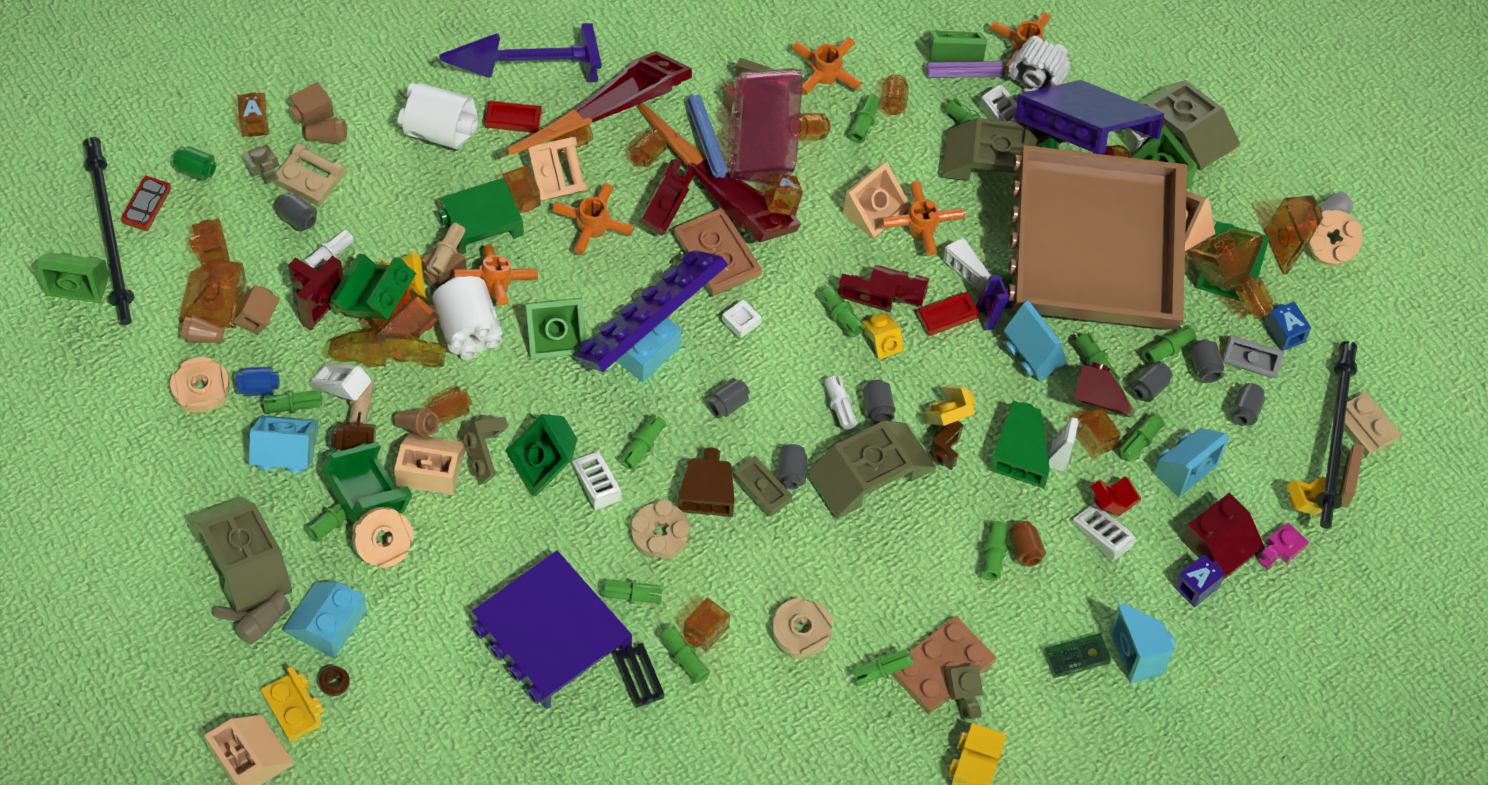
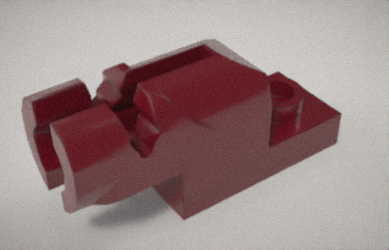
[638,159,694,236]
[838,265,930,313]

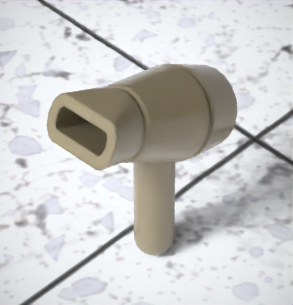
[212,591,291,644]

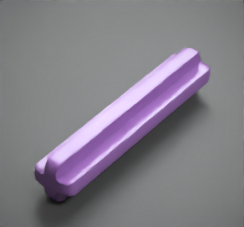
[926,61,1005,78]

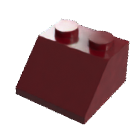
[1074,362,1135,417]
[1181,492,1265,580]

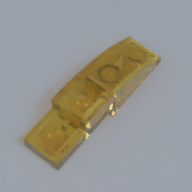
[328,327,447,367]

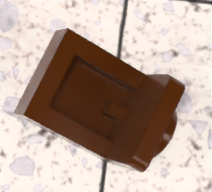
[929,421,964,470]
[331,422,376,451]

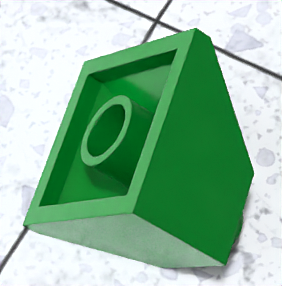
[506,414,577,496]

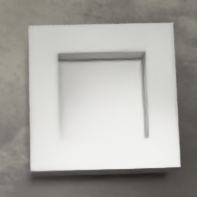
[722,299,762,339]

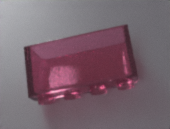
[727,68,803,186]

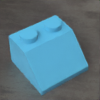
[1004,301,1067,382]
[616,318,682,382]
[249,415,319,472]
[1154,428,1230,497]
[283,582,367,659]
[1109,604,1175,683]

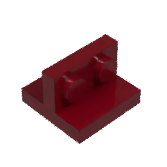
[288,256,344,330]

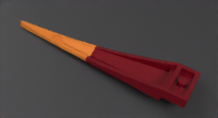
[508,51,692,155]
[638,103,801,242]

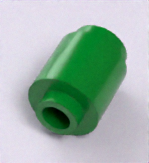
[173,146,217,181]

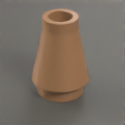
[305,117,348,144]
[180,315,225,344]
[394,408,439,437]

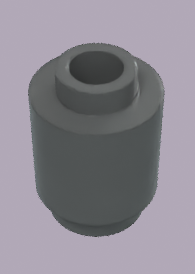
[276,192,317,231]
[1190,339,1225,383]
[1131,361,1173,402]
[706,378,750,418]
[862,380,896,424]
[1230,383,1265,426]
[777,444,807,490]

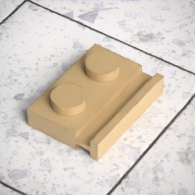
[1332,392,1401,458]

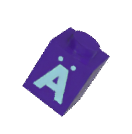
[1174,554,1225,608]

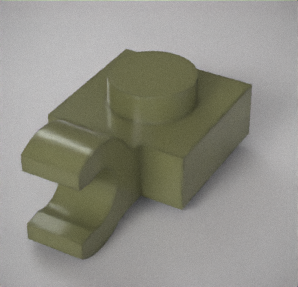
[242,144,279,183]
[946,665,983,720]

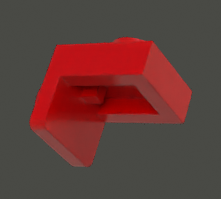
[1090,476,1141,516]

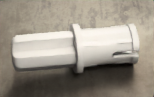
[302,230,354,271]
[824,376,857,430]

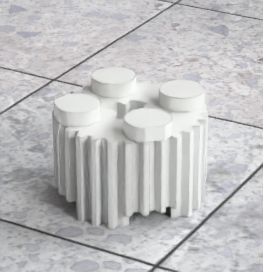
[1008,36,1071,92]

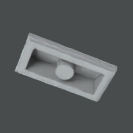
[1222,335,1285,378]

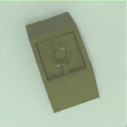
[1138,80,1240,170]
[942,118,1048,180]
[807,421,936,519]
[186,497,292,614]

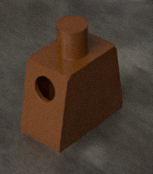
[678,447,735,517]

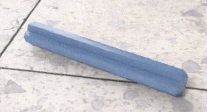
[687,94,728,178]

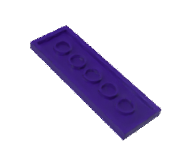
[572,250,728,372]

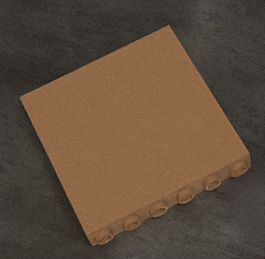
[1007,145,1187,330]

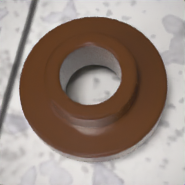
[319,666,350,696]

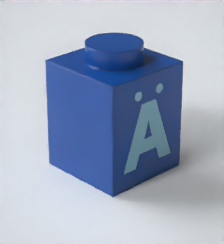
[1265,302,1311,351]

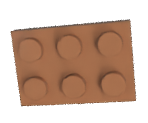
[674,207,762,297]
[891,616,997,715]

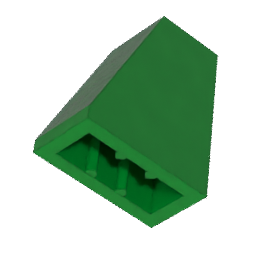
[989,400,1050,489]

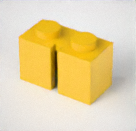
[948,723,1007,785]

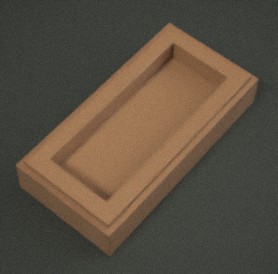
[1339,444,1364,508]

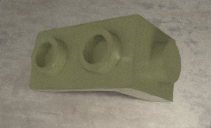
[463,415,508,485]

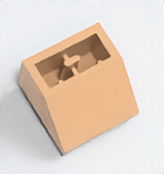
[394,433,466,496]
[204,715,294,785]

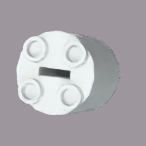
[398,82,478,149]
[432,276,503,360]

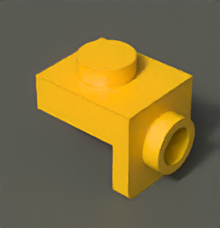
[862,313,904,359]
[1286,476,1326,515]

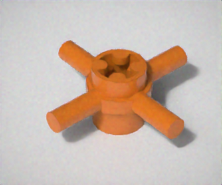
[990,12,1050,73]
[792,37,862,95]
[882,181,965,256]
[553,183,634,255]
[453,244,538,305]

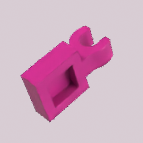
[1258,522,1309,569]

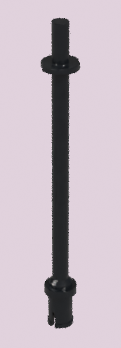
[83,137,135,325]
[1316,341,1358,529]

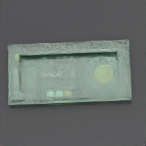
[1043,633,1111,679]

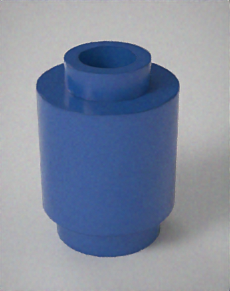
[236,366,280,397]

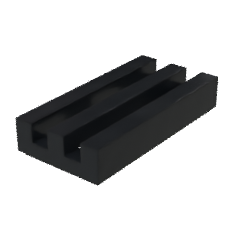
[614,642,664,708]

